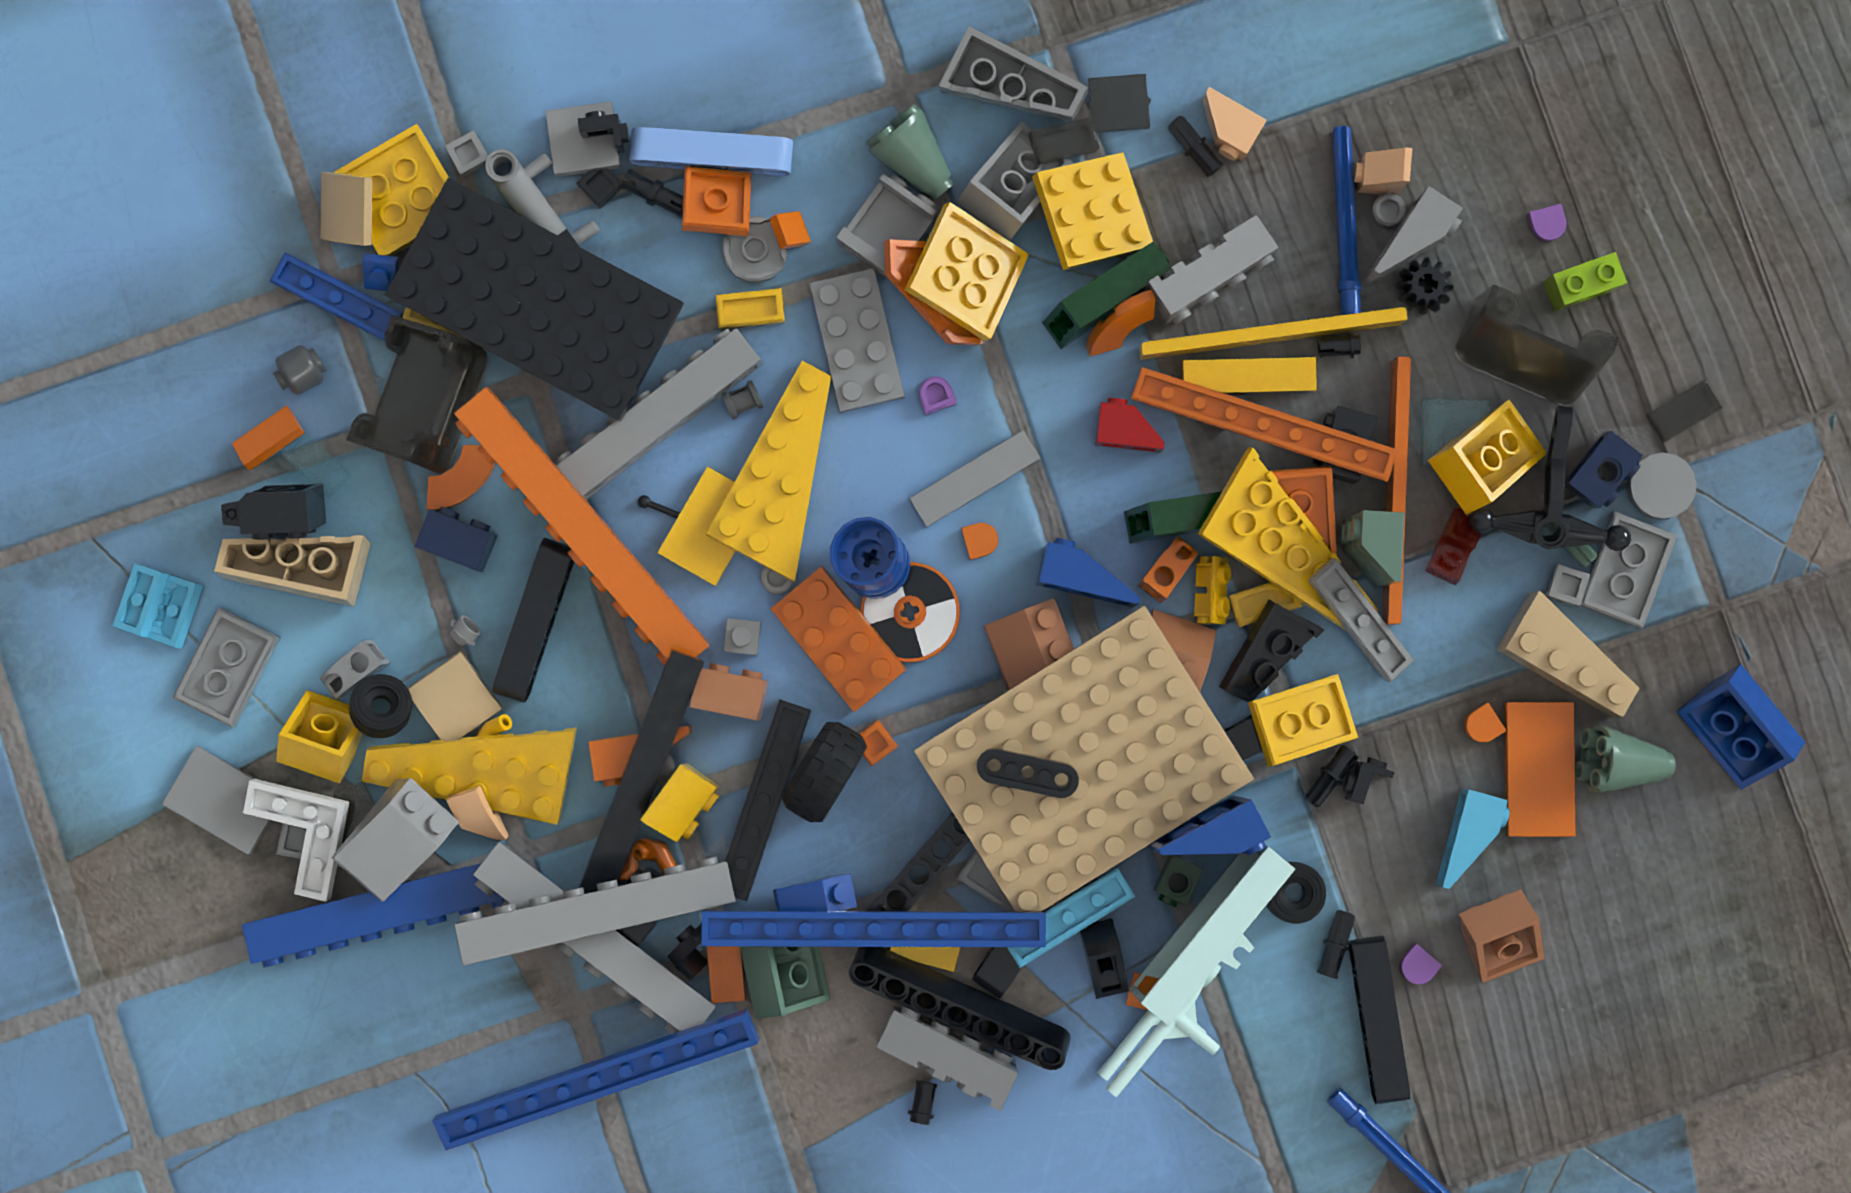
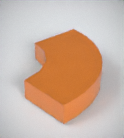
[1086,290,1156,357]
[427,445,496,511]

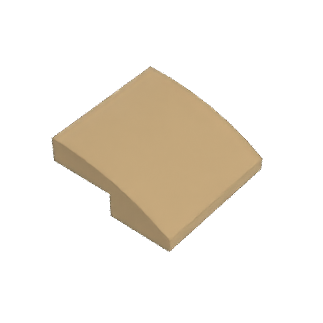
[320,172,372,246]
[408,651,502,741]

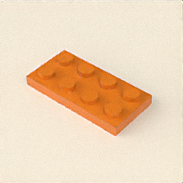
[770,566,907,712]

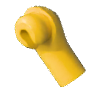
[476,714,512,736]

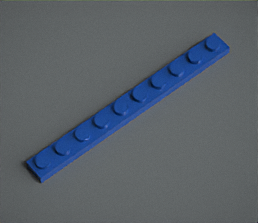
[701,911,1046,947]
[432,1009,760,1150]

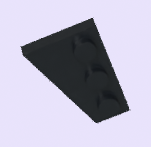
[1219,600,1324,702]

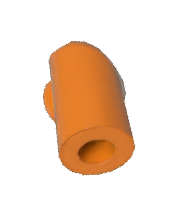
[631,838,677,875]

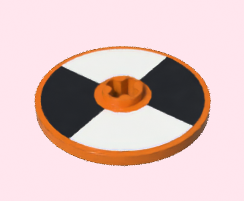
[860,562,960,662]

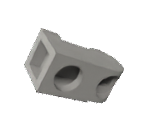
[320,640,391,700]

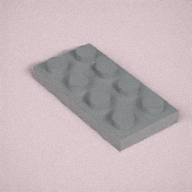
[809,268,905,413]

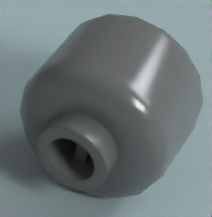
[273,345,326,395]

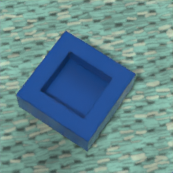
[362,254,399,291]

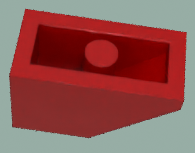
[1095,398,1165,453]

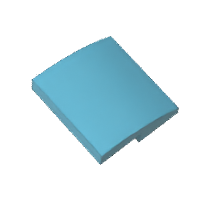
[113,563,203,649]

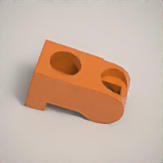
[1137,536,1198,603]

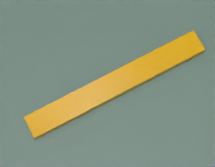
[1138,307,1408,360]

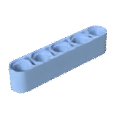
[629,127,793,176]

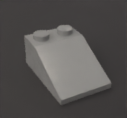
[957,121,1073,241]
[1362,186,1463,286]
[332,778,459,902]

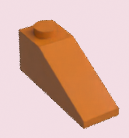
[588,726,693,787]

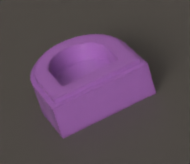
[1527,204,1567,242]
[919,376,957,416]
[1400,943,1442,984]

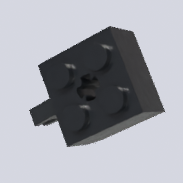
[221,484,326,540]

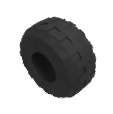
[781,722,867,823]

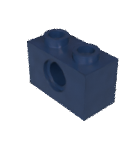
[1565,430,1643,509]

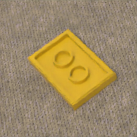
[657,466,736,586]
[1248,674,1358,767]

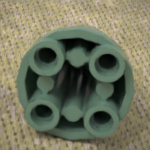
[865,104,954,200]
[1575,726,1675,793]

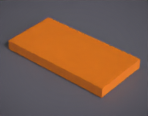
[1504,702,1576,837]

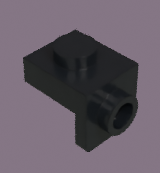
[577,111,629,153]
[1343,757,1394,804]
[667,923,708,980]

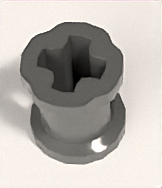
[721,380,764,420]

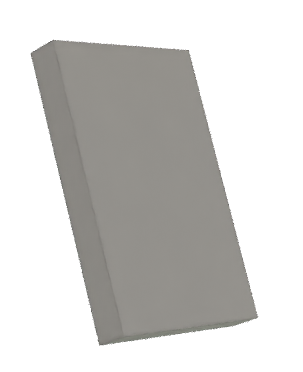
[1581,512,1678,629]
[172,608,281,727]
[162,746,271,855]

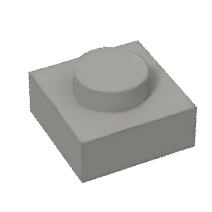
[445,130,488,177]
[1545,564,1590,607]
[724,618,761,655]

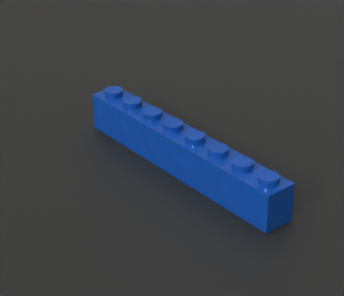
[242,863,505,968]

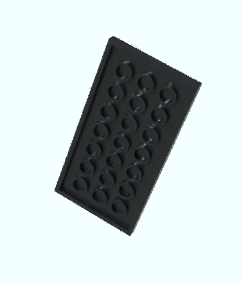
[385,178,684,422]

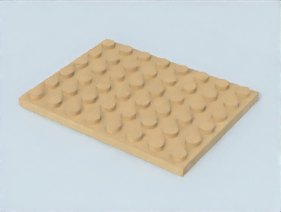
[914,605,1254,912]

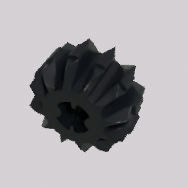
[1396,257,1454,315]

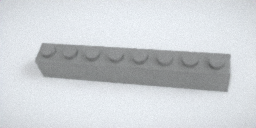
[541,328,763,523]
[472,842,716,1034]
[454,857,736,966]

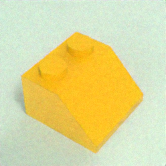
[276,690,363,784]
[640,763,720,842]

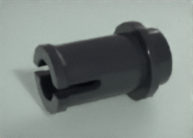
[1318,332,1361,358]
[908,1080,938,1125]

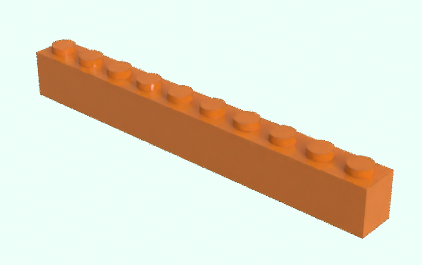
[454,387,709,666]

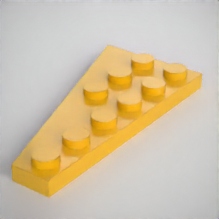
[706,360,831,583]
[1198,447,1378,631]
[361,727,577,825]

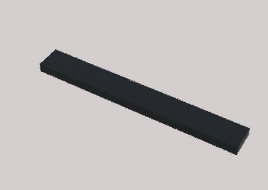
[578,649,704,894]

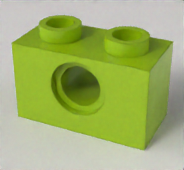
[1543,252,1627,312]

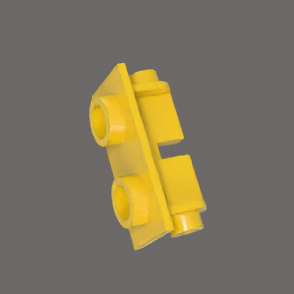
[1194,556,1231,625]

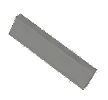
[909,430,1041,528]
[1307,558,1414,682]

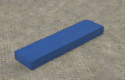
[270,252,403,343]

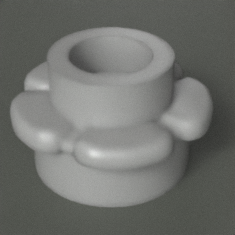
[450,615,481,646]

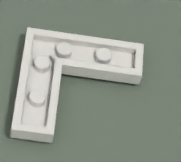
[243,779,350,902]

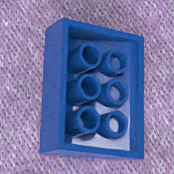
[1148,795,1271,856]

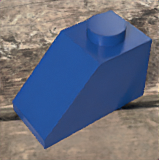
[773,873,857,911]

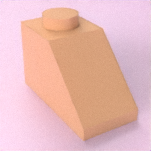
[1202,87,1267,162]
[1353,148,1412,195]

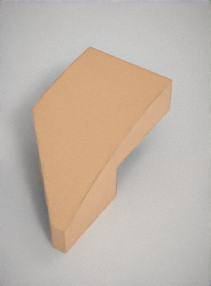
[446,785,509,841]

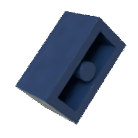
[414,507,497,573]

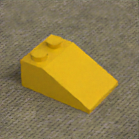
[1428,399,1547,515]

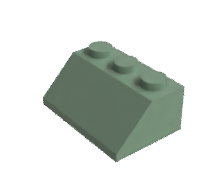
[1339,510,1405,587]
[740,908,831,1019]

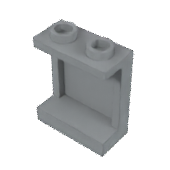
[836,173,937,282]

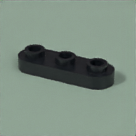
[977,748,1079,798]

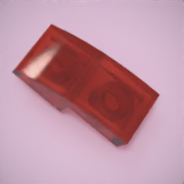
[1425,507,1481,585]

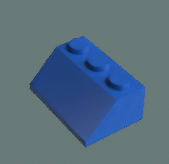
[1677,664,1806,790]

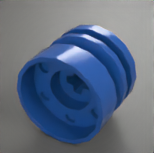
[830,517,911,599]

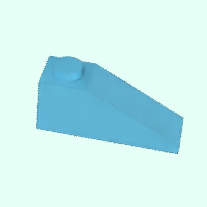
[1436,788,1510,889]

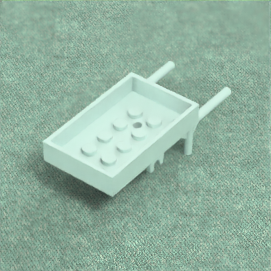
[1097,846,1295,1097]

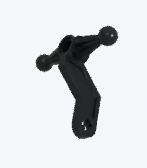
[1468,406,1631,551]

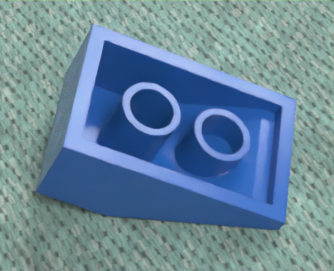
[1036,538,1140,608]

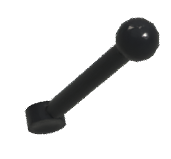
[637,495,680,518]

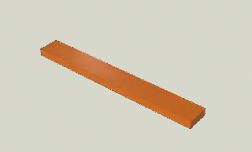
[1382,356,1411,626]
[1131,367,1398,483]

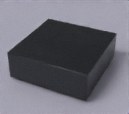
[576,169,622,209]

